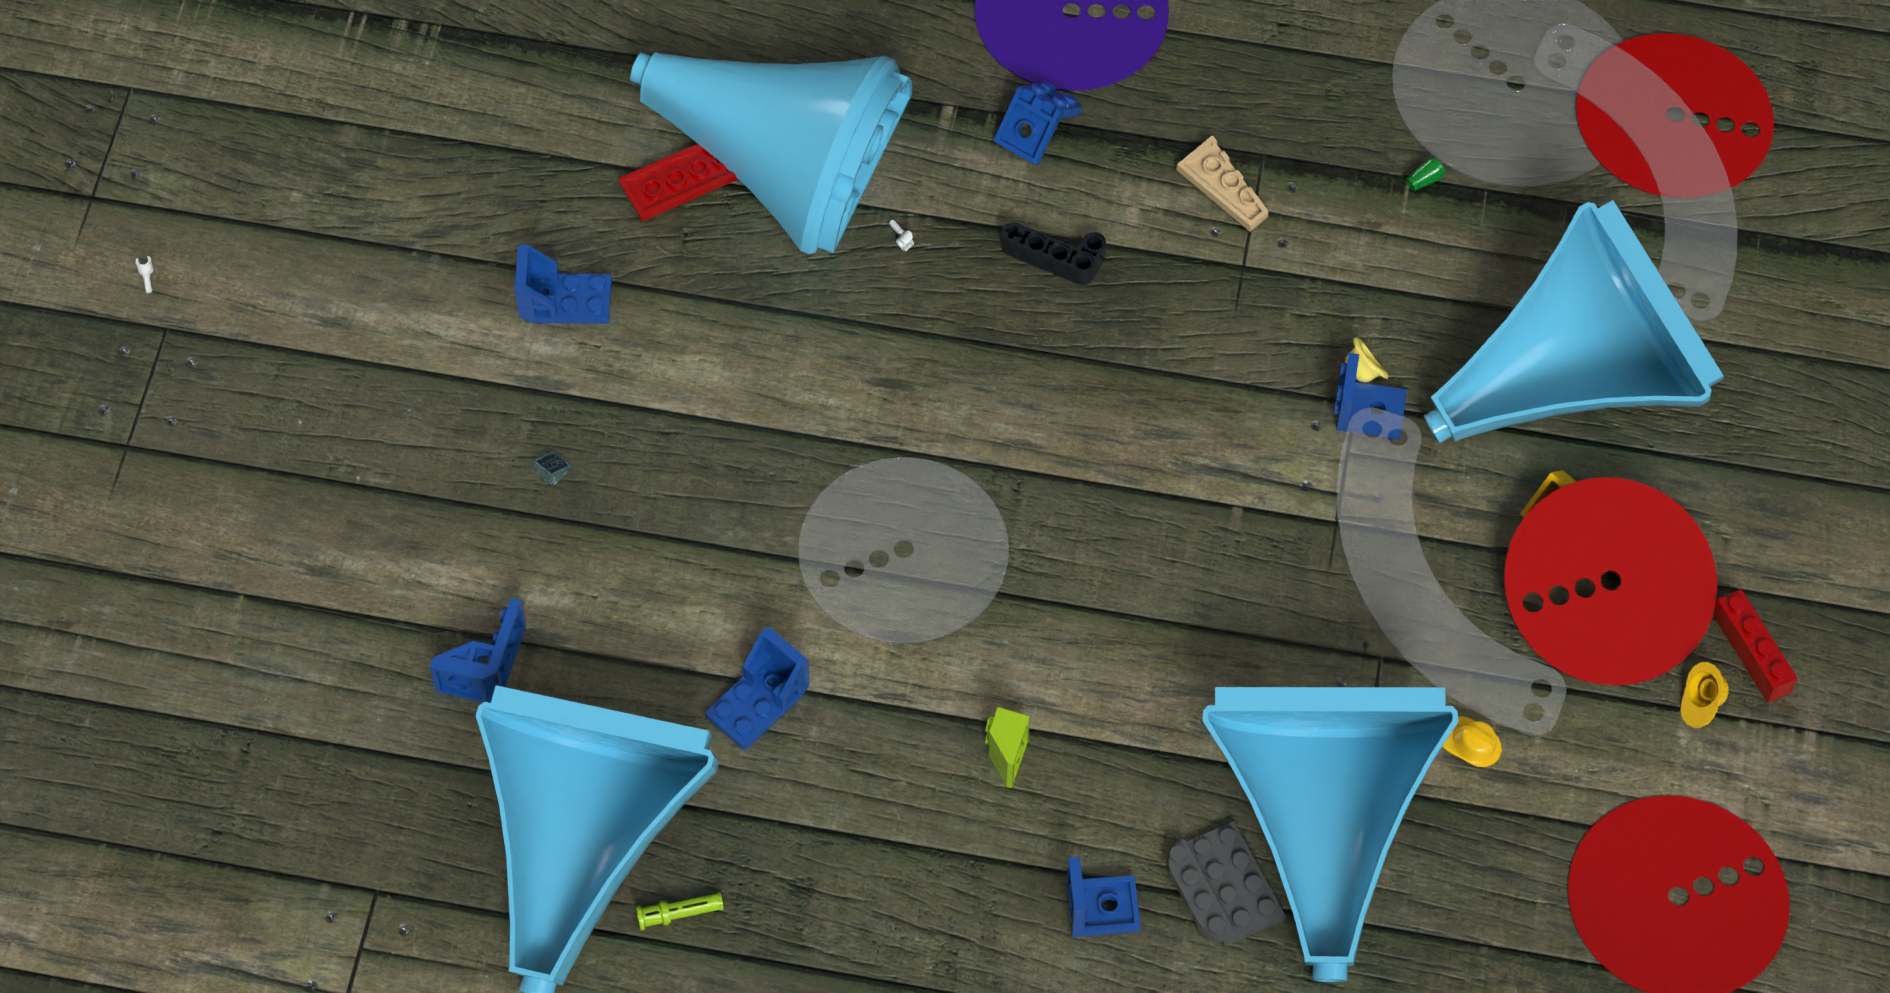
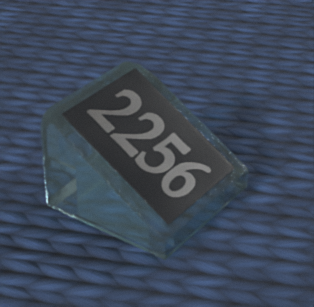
[533,451,572,486]

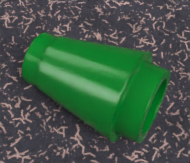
[1406,157,1446,192]

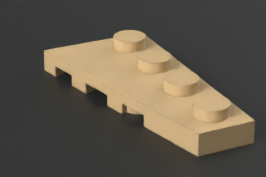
[1176,135,1269,232]

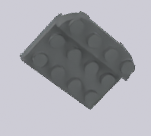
[1168,821,1286,945]

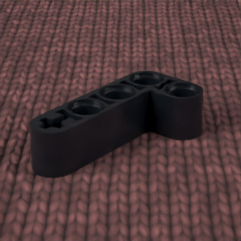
[1001,222,1106,285]

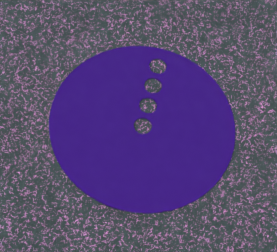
[975,0,1169,91]

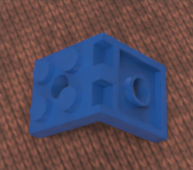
[993,81,1083,165]
[1334,353,1407,440]
[1066,857,1141,937]

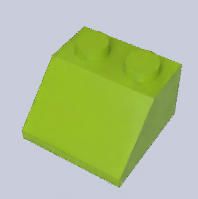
[985,707,1030,788]

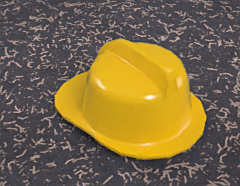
[1680,662,1729,728]
[1442,716,1502,767]

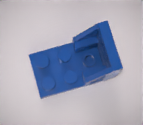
[515,245,612,324]
[430,598,526,703]
[705,626,810,751]

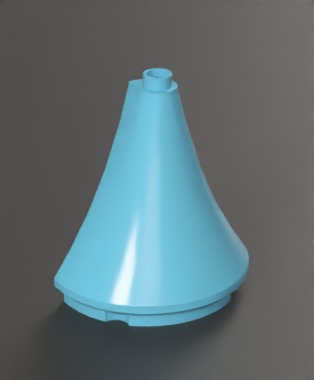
[630,52,912,254]
[1423,200,1724,443]
[476,685,719,993]
[1203,687,1458,982]

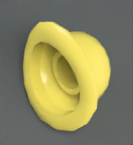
[1345,337,1389,383]

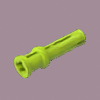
[635,892,724,931]

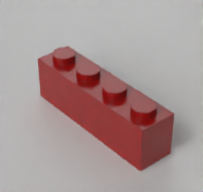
[1713,589,1798,703]

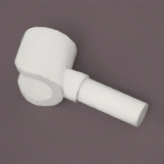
[889,220,914,251]
[136,256,154,293]

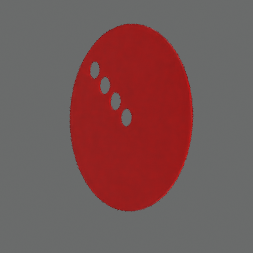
[1576,33,1774,198]
[1504,477,1717,686]
[1568,795,1790,993]

